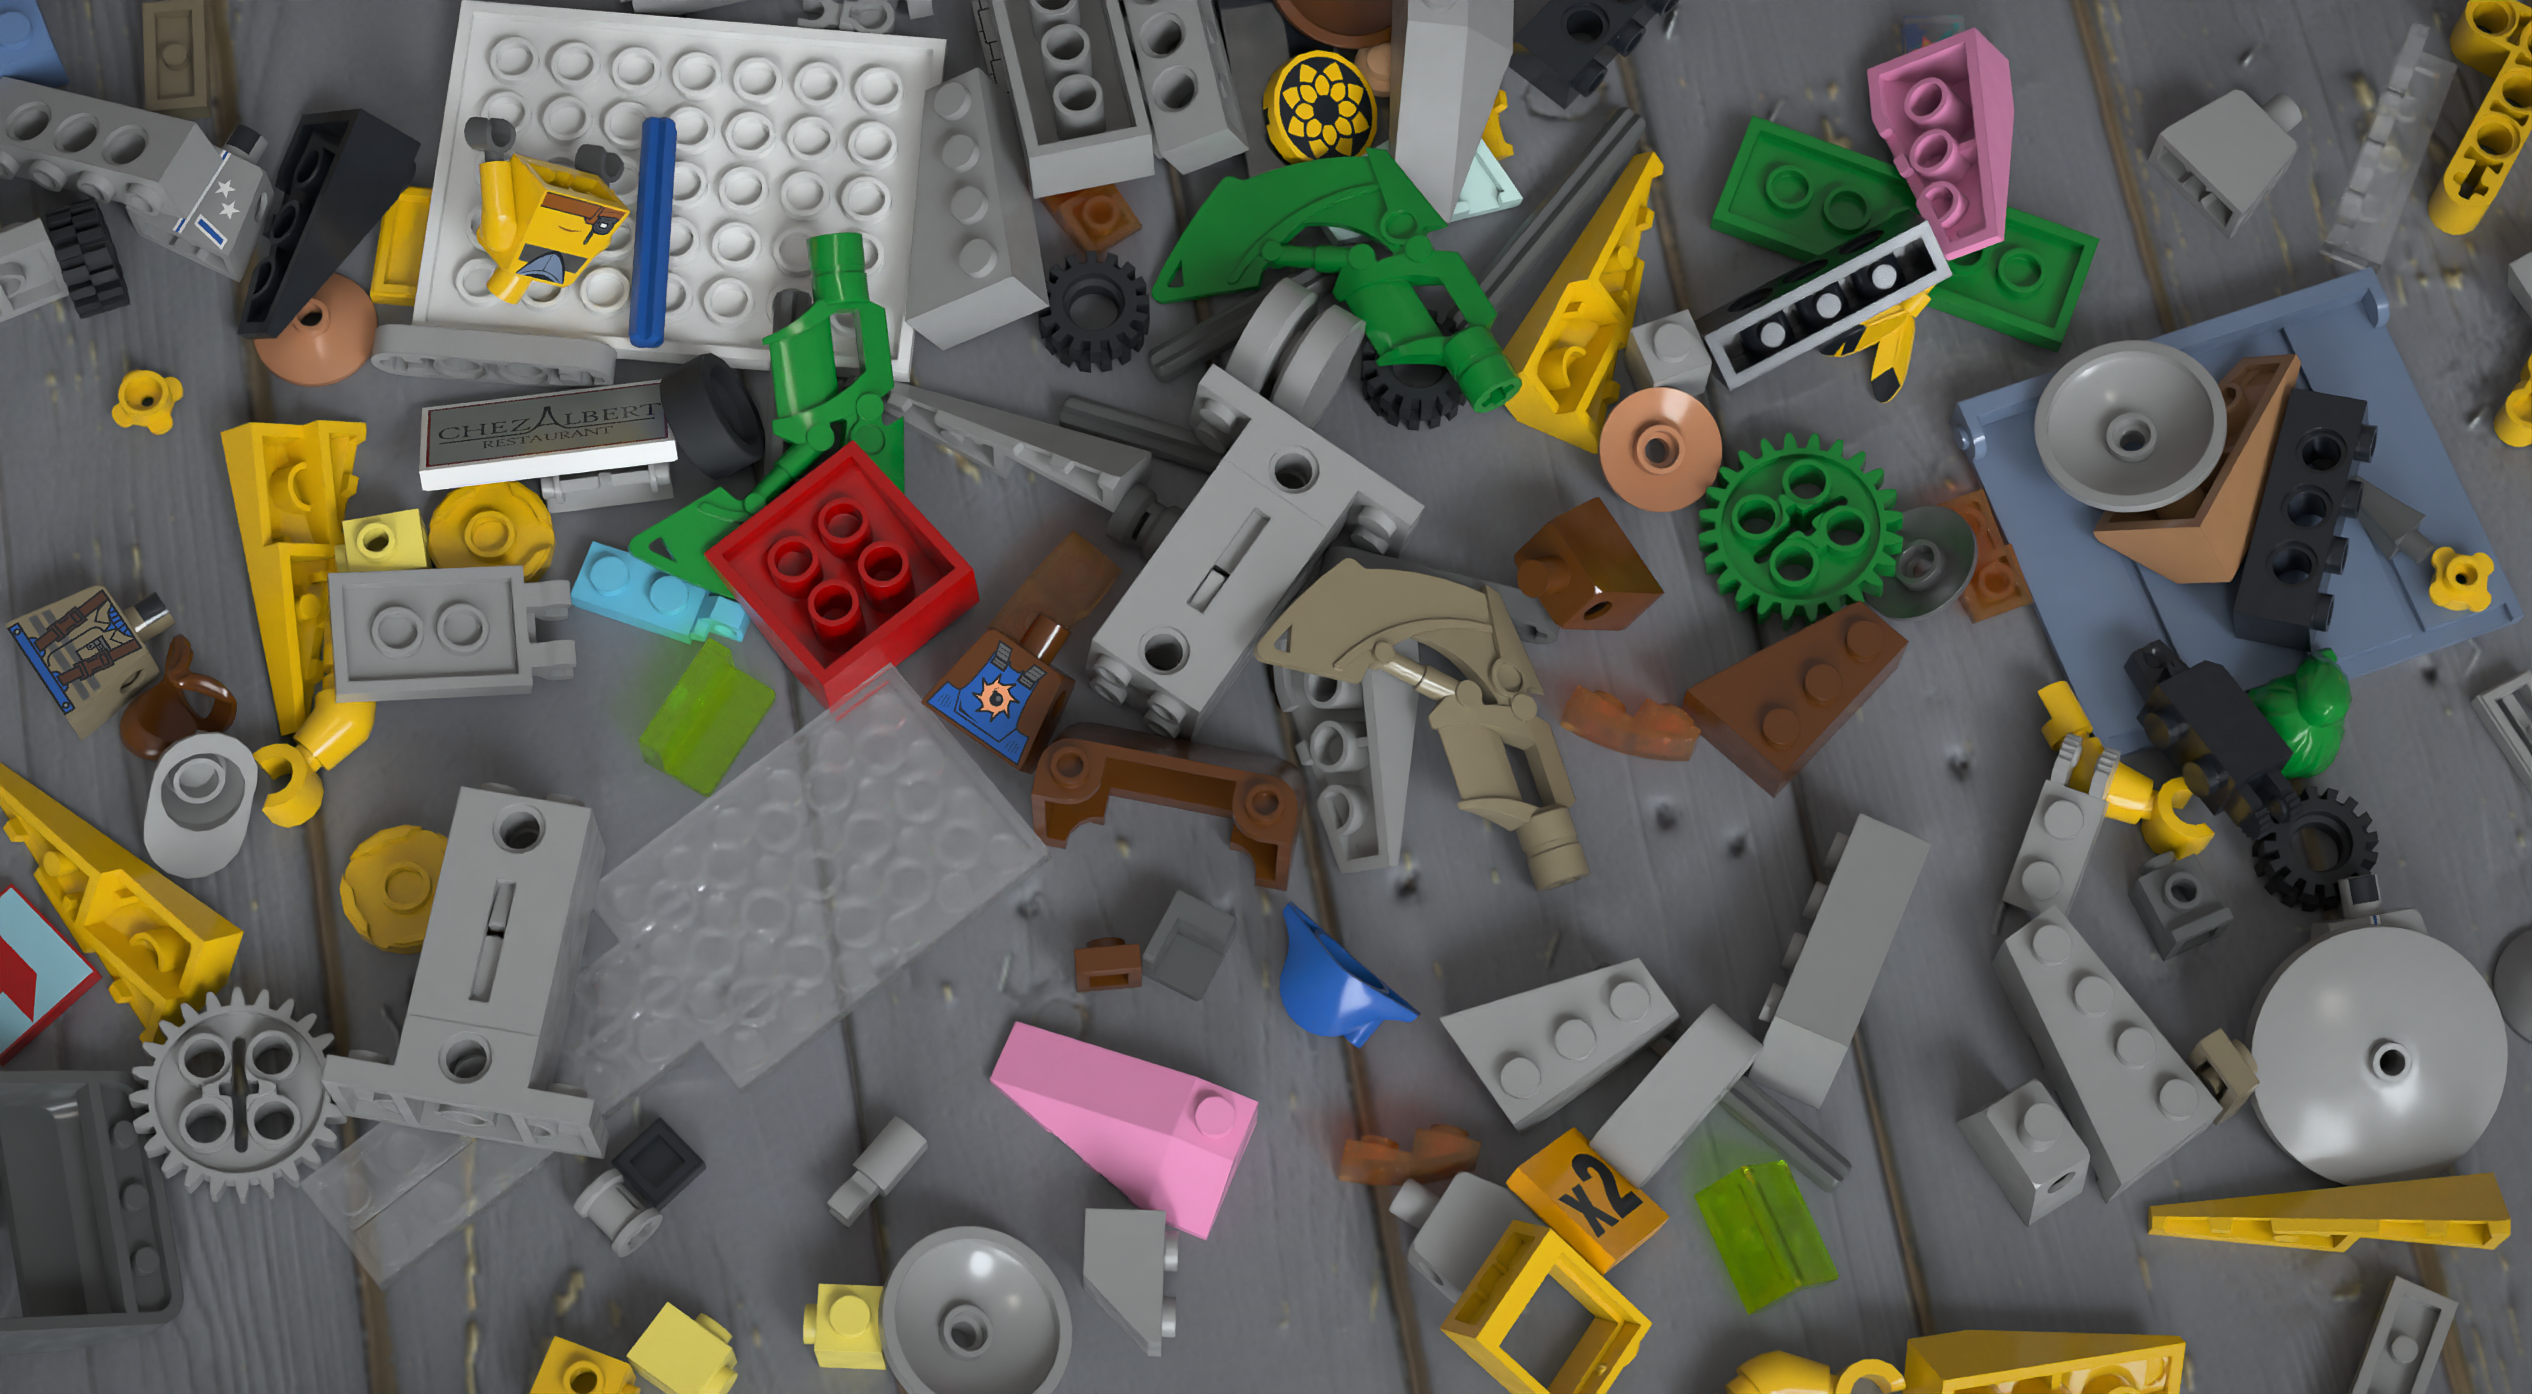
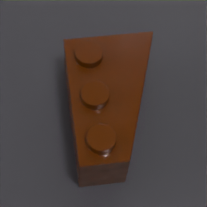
[1678,601,1909,798]

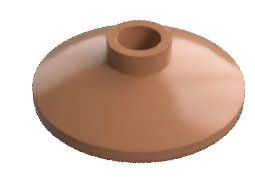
[253,273,378,387]
[1598,387,1722,513]

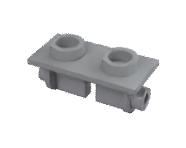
[541,462,674,514]

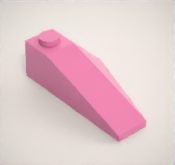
[1867,27,2014,261]
[990,1021,1259,1240]

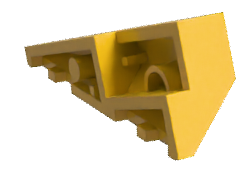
[220,420,367,736]
[0,762,244,1045]

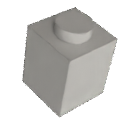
[1623,309,1712,396]

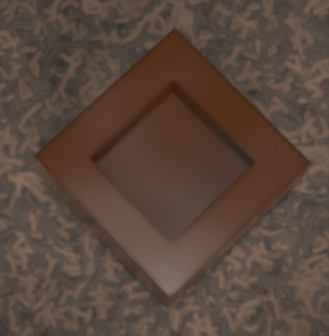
[1074,937,1142,993]

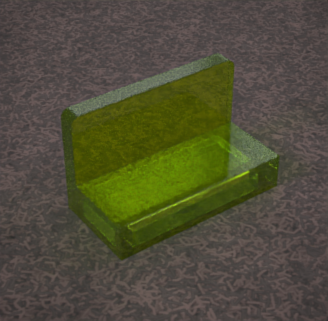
[638,637,776,797]
[1694,1160,1839,1315]

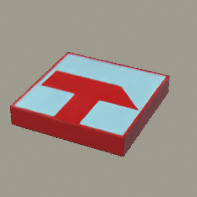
[0,883,103,1067]

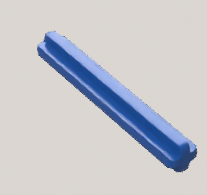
[628,117,677,349]

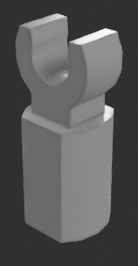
[827,1116,928,1230]

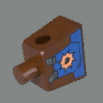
[921,611,1076,775]

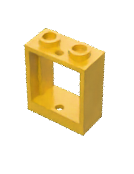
[1439,1219,1653,1394]

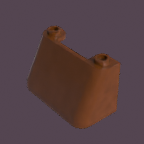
[1031,722,1306,892]

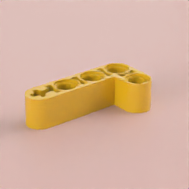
[2428,0,2532,235]

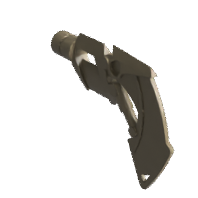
[1253,558,1591,892]

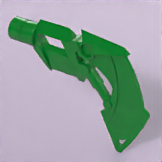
[1151,147,1522,413]
[628,232,905,600]

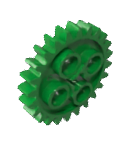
[1698,433,1903,631]

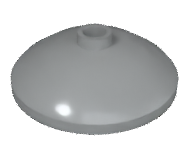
[2034,340,2227,512]
[878,1226,1072,1394]

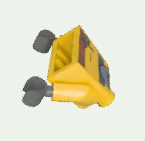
[464,117,630,304]

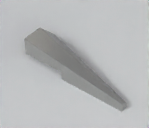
[843,375,1151,513]

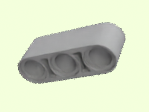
[1589,1003,1765,1190]

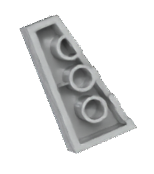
[905,67,1050,351]
[1747,813,1932,1109]
[1991,904,2223,1204]

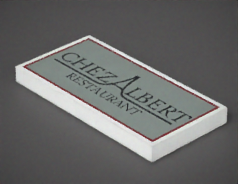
[419,379,678,491]

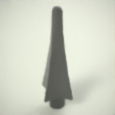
[2311,459,2435,564]

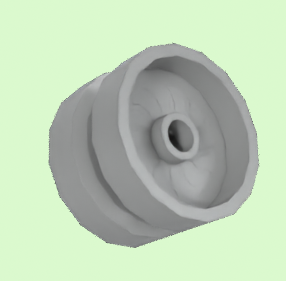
[1225,277,1366,429]

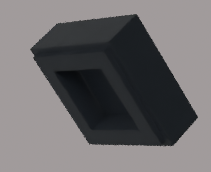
[611,1117,706,1212]

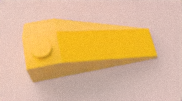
[1902,1330,2186,1394]

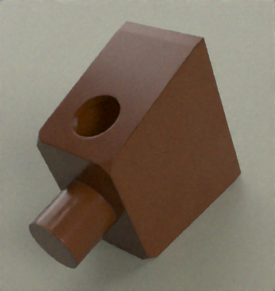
[1514,497,1665,631]

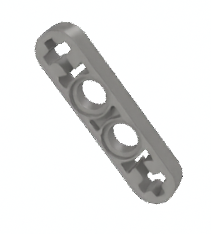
[371,324,617,389]

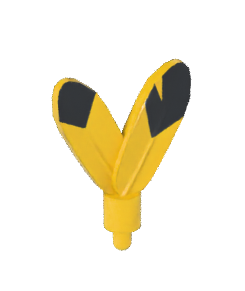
[1818,284,1936,403]

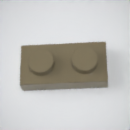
[142,0,212,120]
[2185,1028,2260,1126]

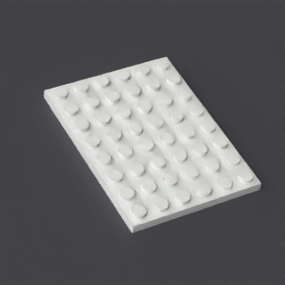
[412,0,947,383]

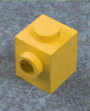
[529,1336,641,1394]

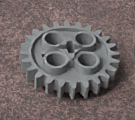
[129,987,348,1204]

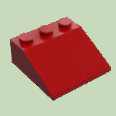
[704,440,980,716]

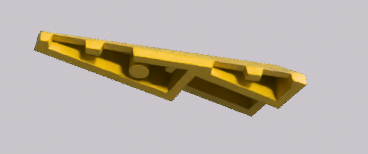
[1502,151,1664,454]
[2148,1172,2511,1253]

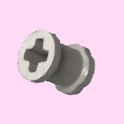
[574,1168,663,1258]

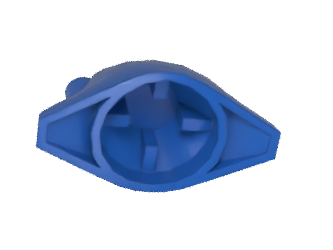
[1280,901,1421,1048]

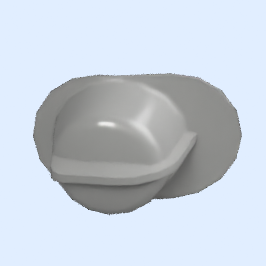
[143,730,258,879]

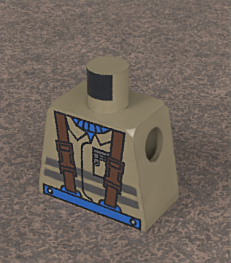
[5,584,176,741]

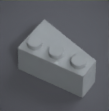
[1439,958,1682,1136]

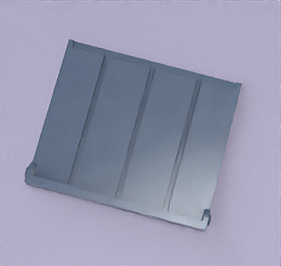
[1949,267,2524,758]

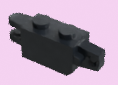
[2123,639,2303,840]

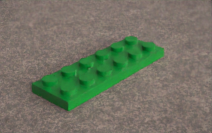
[1710,115,2100,353]

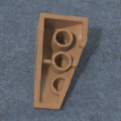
[2093,354,2301,584]

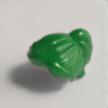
[2248,647,2352,780]

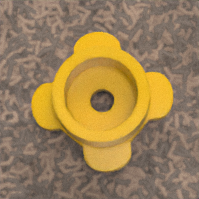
[112,369,184,435]
[2428,547,2494,612]

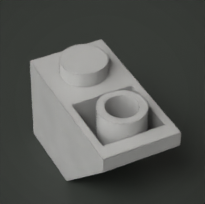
[1083,1208,1179,1357]

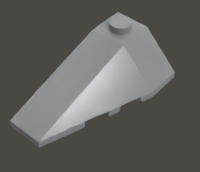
[1389,0,1514,225]
[1273,629,1420,874]

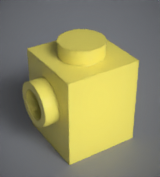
[335,508,433,573]
[803,1284,887,1370]
[626,1302,738,1394]

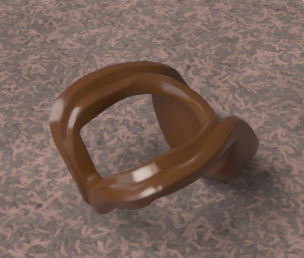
[119,634,237,762]

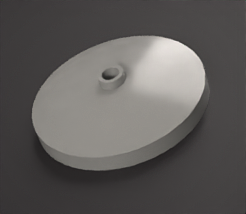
[2244,924,2508,1186]

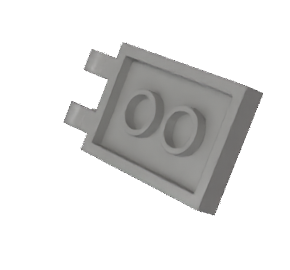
[327,565,577,703]

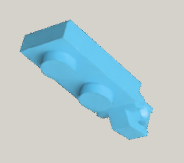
[570,541,751,645]

